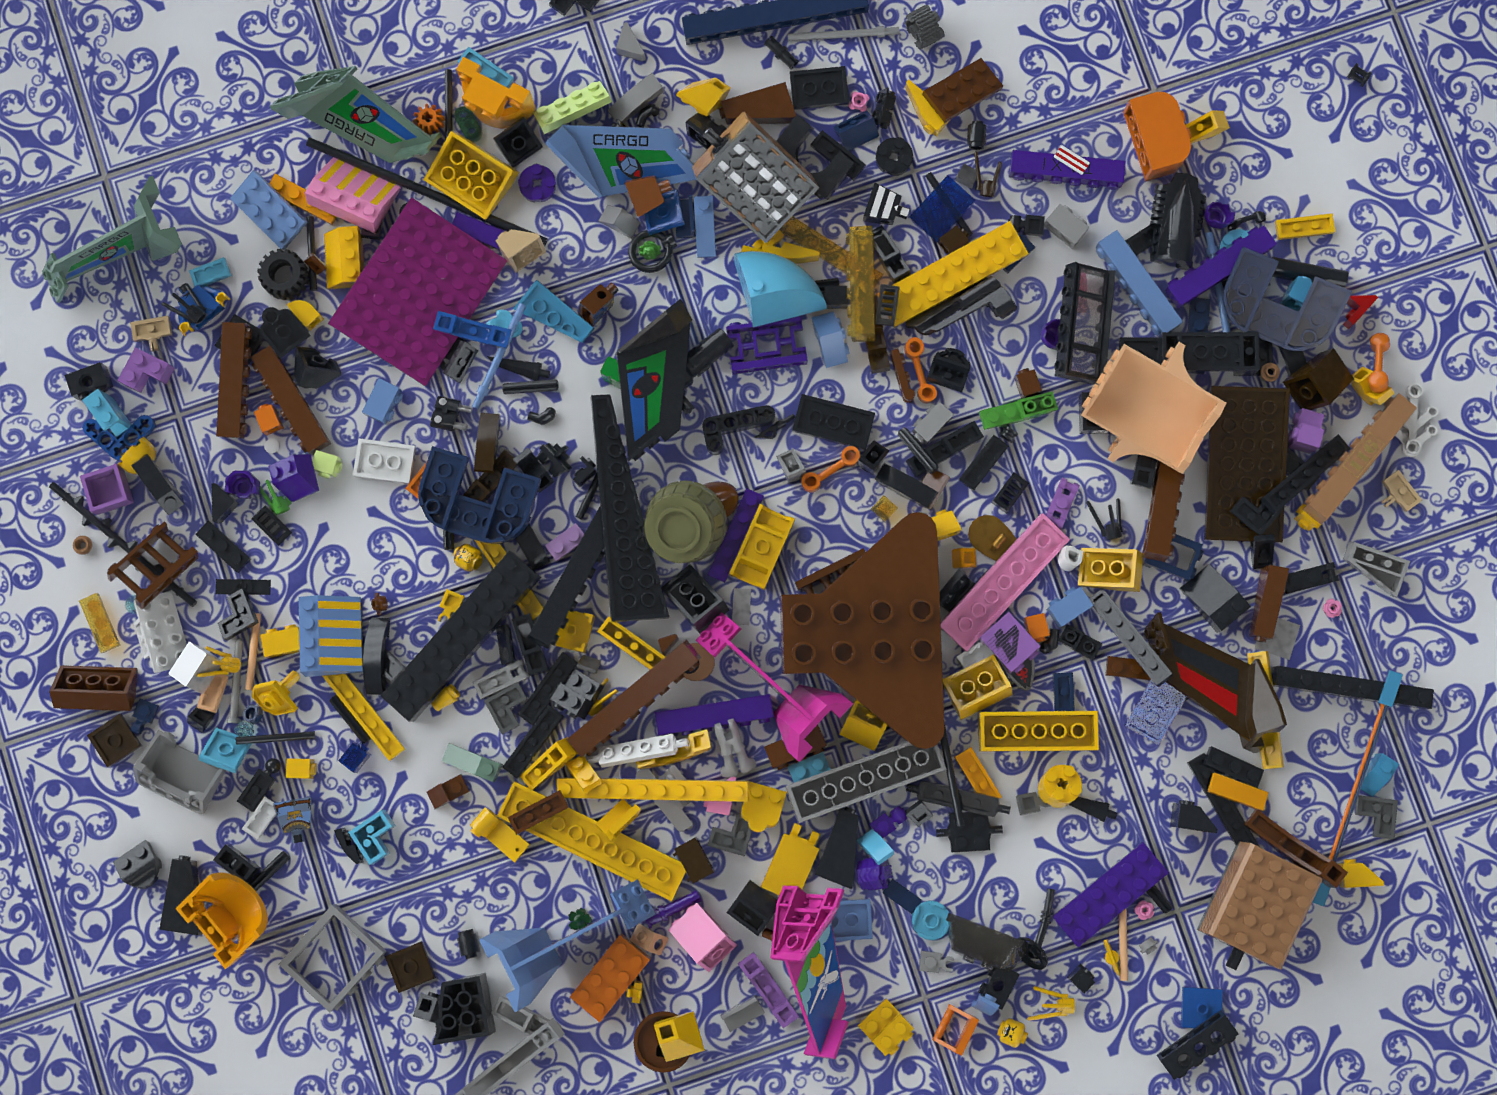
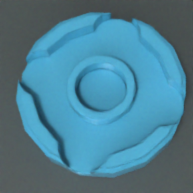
[912,900,951,940]

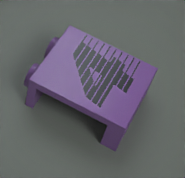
[979,612,1040,674]

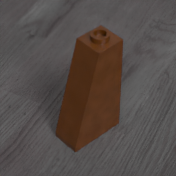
[718,82,796,125]
[1249,565,1289,643]

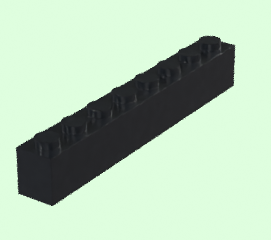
[528,507,605,649]
[1272,666,1434,710]

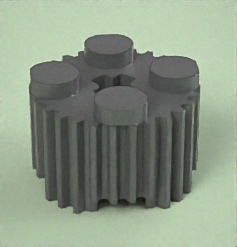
[904,5,945,50]

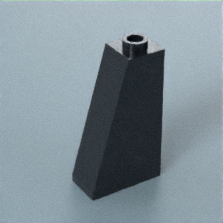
[815,806,859,889]
[159,855,203,935]

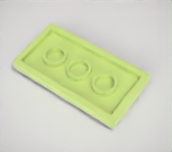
[533,81,612,134]

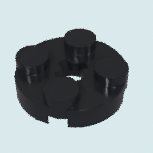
[875,137,913,176]

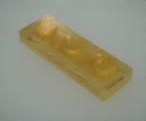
[79,593,121,653]

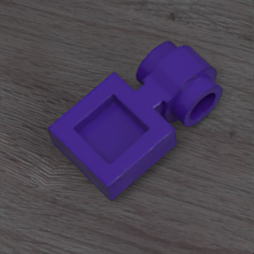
[869,805,908,838]

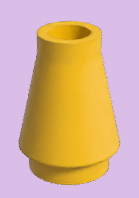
[431,684,460,712]

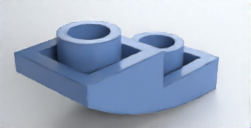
[971,993,1000,1016]

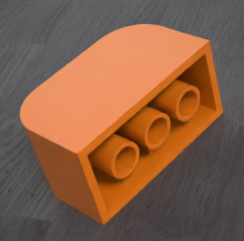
[1123,92,1191,182]

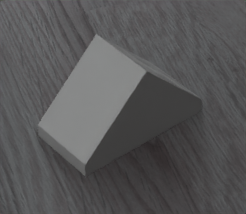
[616,22,646,62]
[599,205,640,239]
[776,448,806,483]

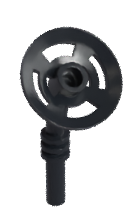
[1014,888,1055,970]

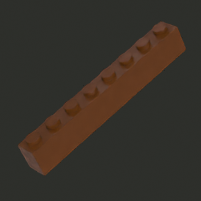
[566,639,701,757]

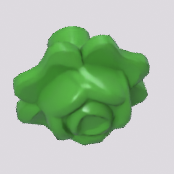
[639,241,661,260]

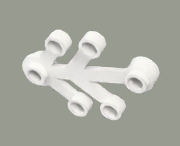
[1395,383,1439,457]

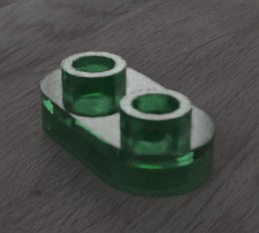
[454,106,483,142]

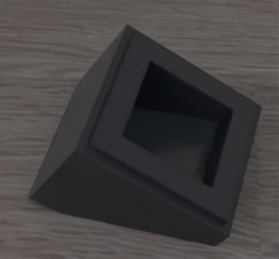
[187,707,215,733]

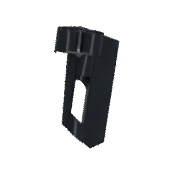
[906,276,1017,335]

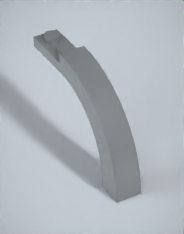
[455,1018,565,1095]

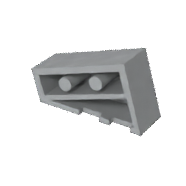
[1343,541,1410,598]

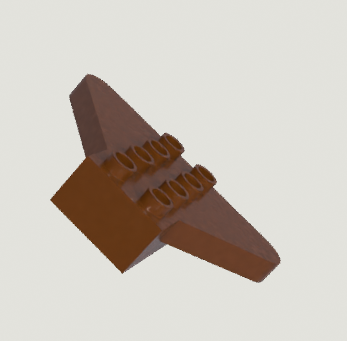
[780,512,944,749]

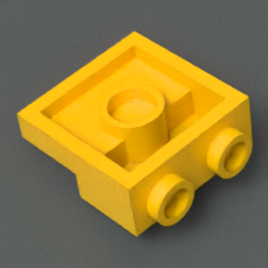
[858,998,914,1056]

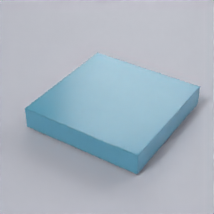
[199,728,252,773]

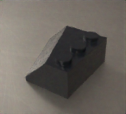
[433,973,496,1045]

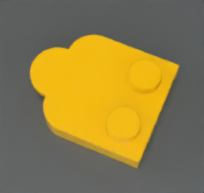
[741,781,787,832]

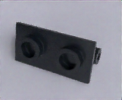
[872,87,896,129]

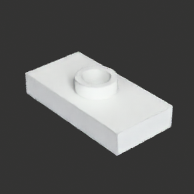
[956,642,995,669]
[242,797,276,840]

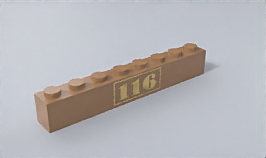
[1303,393,1417,524]

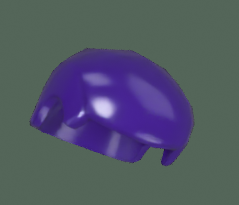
[1204,202,1235,229]
[1040,319,1060,350]

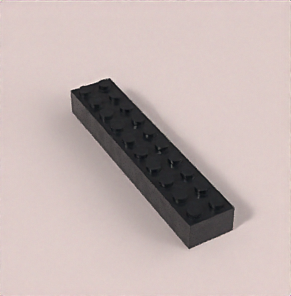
[381,551,542,722]

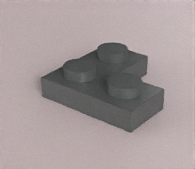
[484,682,527,735]
[1355,795,1398,839]
[707,813,752,856]

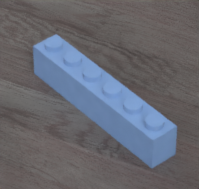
[1096,230,1183,336]

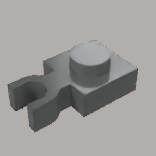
[1016,792,1051,815]

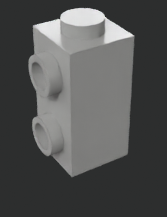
[913,402,954,445]

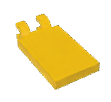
[761,823,820,895]

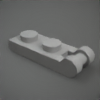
[473,659,530,700]

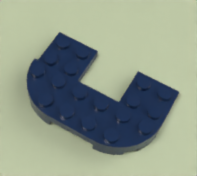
[1223,247,1352,351]
[418,446,542,544]

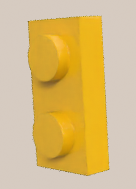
[566,756,602,793]

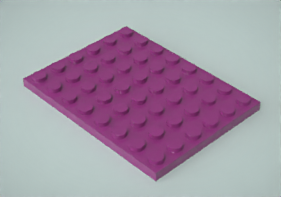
[328,197,507,387]

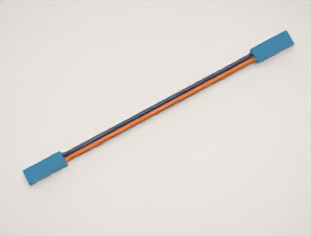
[1312,670,1403,906]

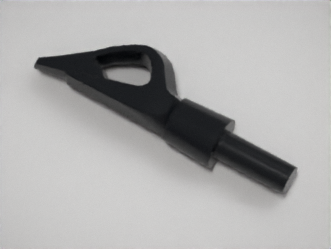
[754,414,795,439]

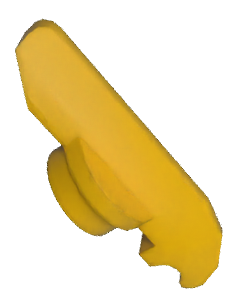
[1103,939,1120,976]

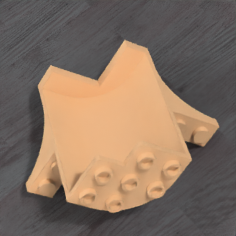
[1081,342,1226,474]

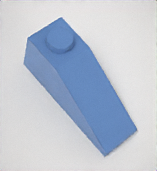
[694,196,716,258]

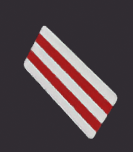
[1054,145,1090,175]

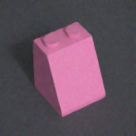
[669,903,737,972]

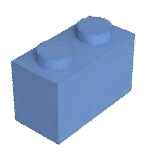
[362,378,403,425]
[1046,586,1094,628]

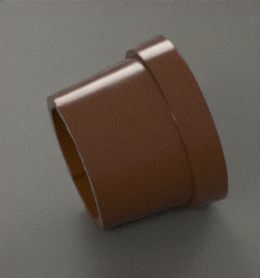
[633,1011,690,1073]

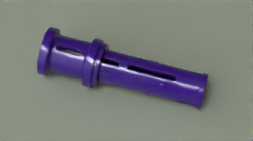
[645,890,701,929]

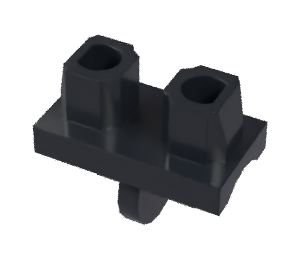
[536,443,572,477]

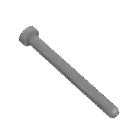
[227,638,243,724]

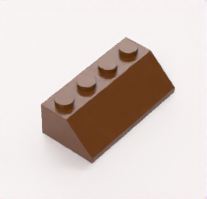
[49,665,138,711]

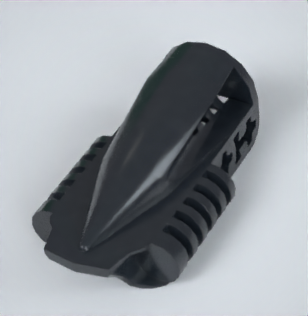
[1149,172,1207,270]

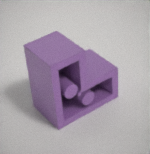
[117,347,175,393]
[1288,408,1325,454]

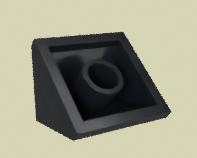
[493,117,543,168]

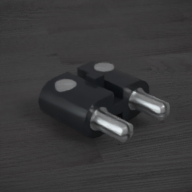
[430,396,473,432]

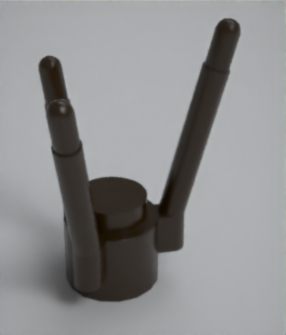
[974,151,1002,197]

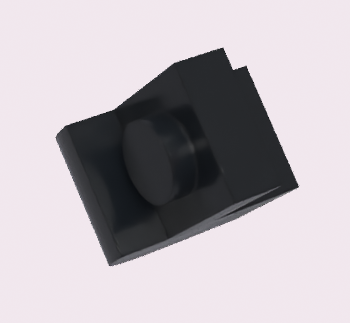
[513,448,554,493]

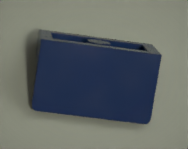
[833,110,879,151]
[676,195,695,239]

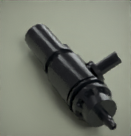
[682,328,734,414]

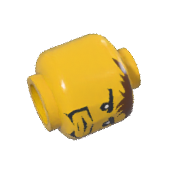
[453,544,483,572]

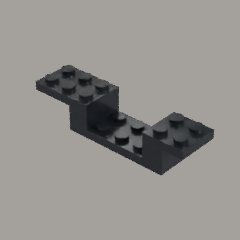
[1119,332,1273,376]

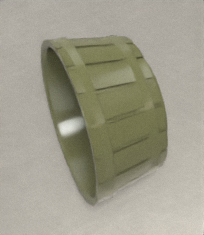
[644,481,727,563]

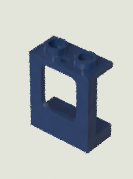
[1143,534,1204,582]

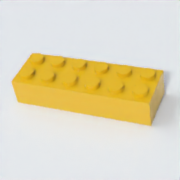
[978,711,1099,752]

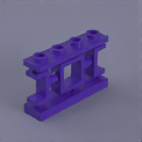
[726,316,808,375]

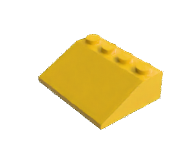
[423,131,519,220]

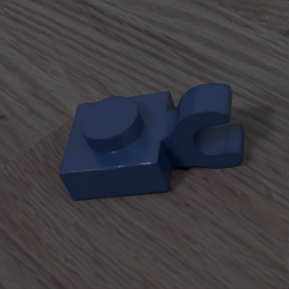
[130,698,159,734]

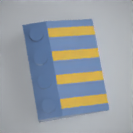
[299,595,363,677]

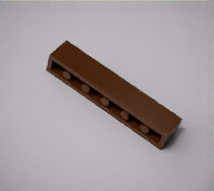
[216,322,252,439]
[251,345,331,455]
[1142,460,1185,562]

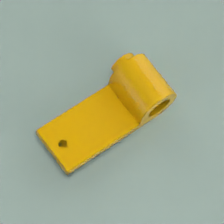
[470,807,530,863]

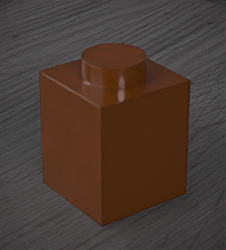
[1014,368,1042,399]

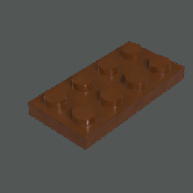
[922,58,1003,123]

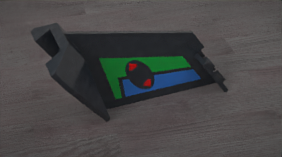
[615,299,692,461]

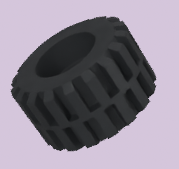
[257,248,309,300]

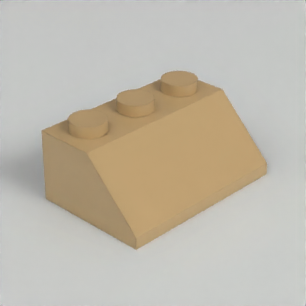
[495,229,546,273]

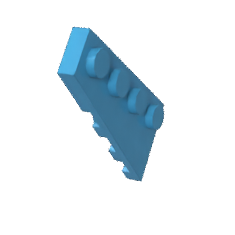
[513,280,595,343]

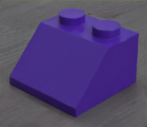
[268,454,319,502]

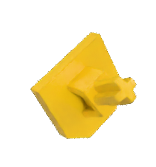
[252,670,300,716]

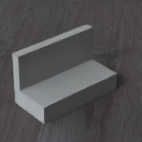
[720,995,765,1032]

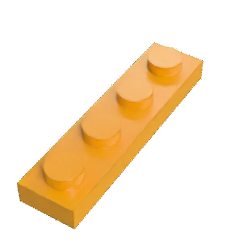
[269,174,337,225]

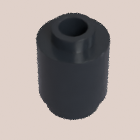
[967,121,987,150]
[457,929,480,959]

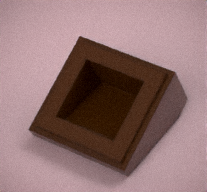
[304,252,326,275]

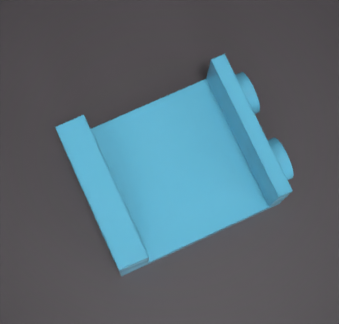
[82,389,132,438]

